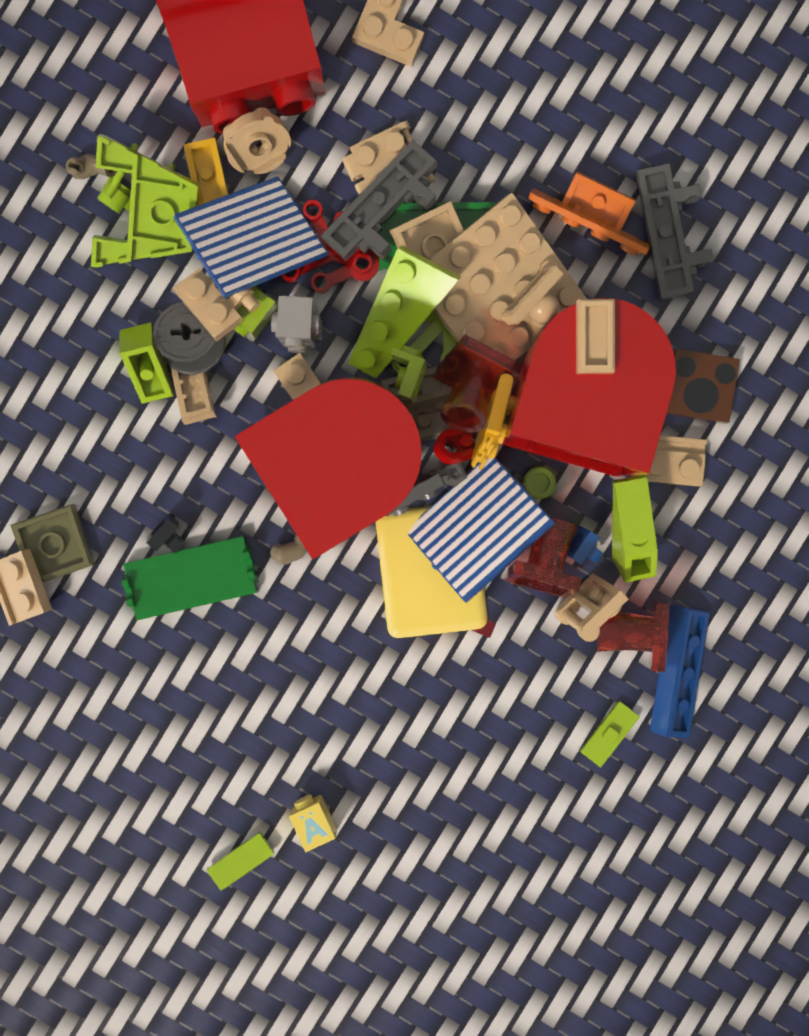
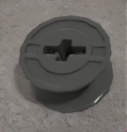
[153,302,226,375]

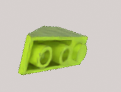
[612,474,658,583]

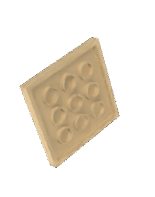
[429,193,587,381]

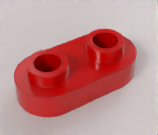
[433,420,481,465]

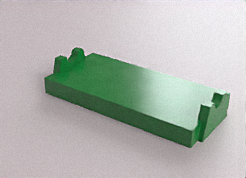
[121,536,259,621]

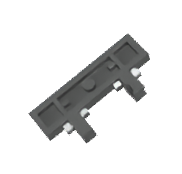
[321,140,438,261]
[636,163,714,301]

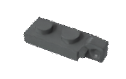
[386,463,468,516]

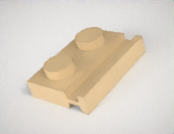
[646,435,707,487]
[0,549,52,626]

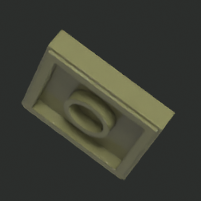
[10,504,96,583]

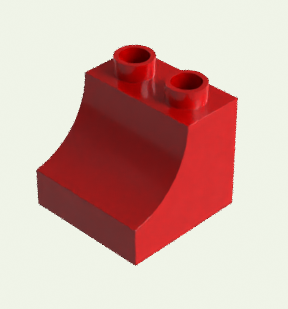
[155,0,325,134]

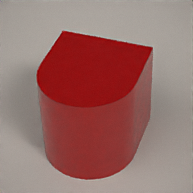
[499,298,676,478]
[234,377,422,560]

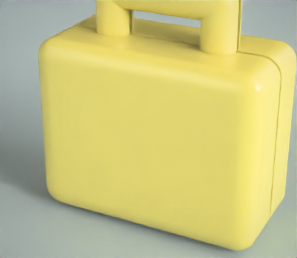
[375,506,488,638]

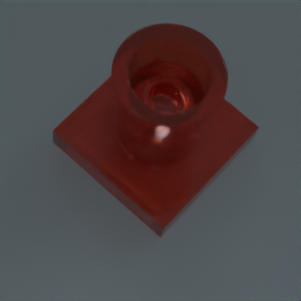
[433,334,523,433]
[504,517,582,598]
[597,599,670,672]

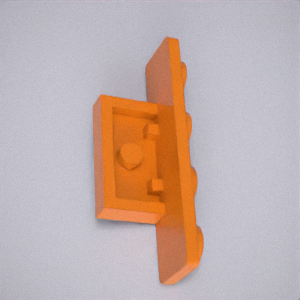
[528,172,649,256]

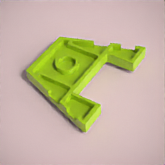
[91,134,199,268]

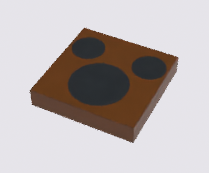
[667,348,740,424]

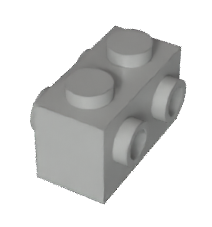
[271,296,323,353]

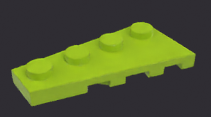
[348,245,461,378]

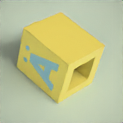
[289,795,337,852]

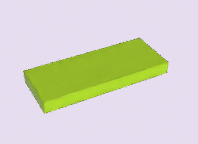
[580,700,640,768]
[206,832,275,891]

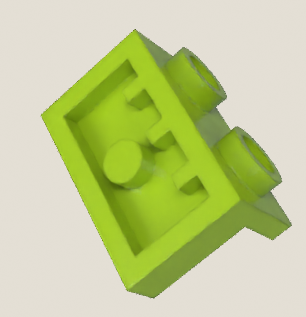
[391,345,428,403]

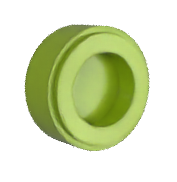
[523,467,556,499]

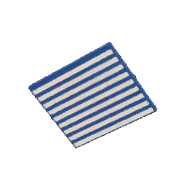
[174,176,328,298]
[408,458,555,603]

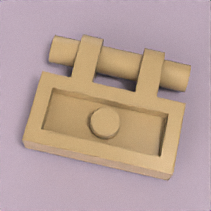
[173,268,260,342]

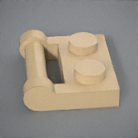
[555,573,628,642]

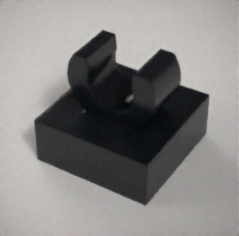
[146,513,185,554]

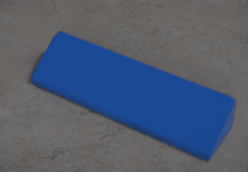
[650,605,710,738]

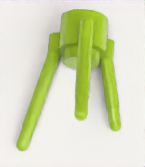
[97,143,176,214]

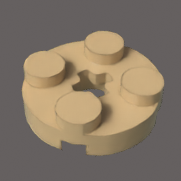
[223,108,291,174]

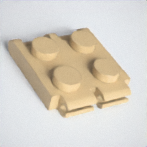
[342,121,436,195]

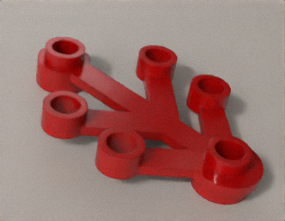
[281,200,379,294]

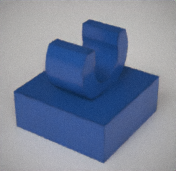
[558,524,603,565]

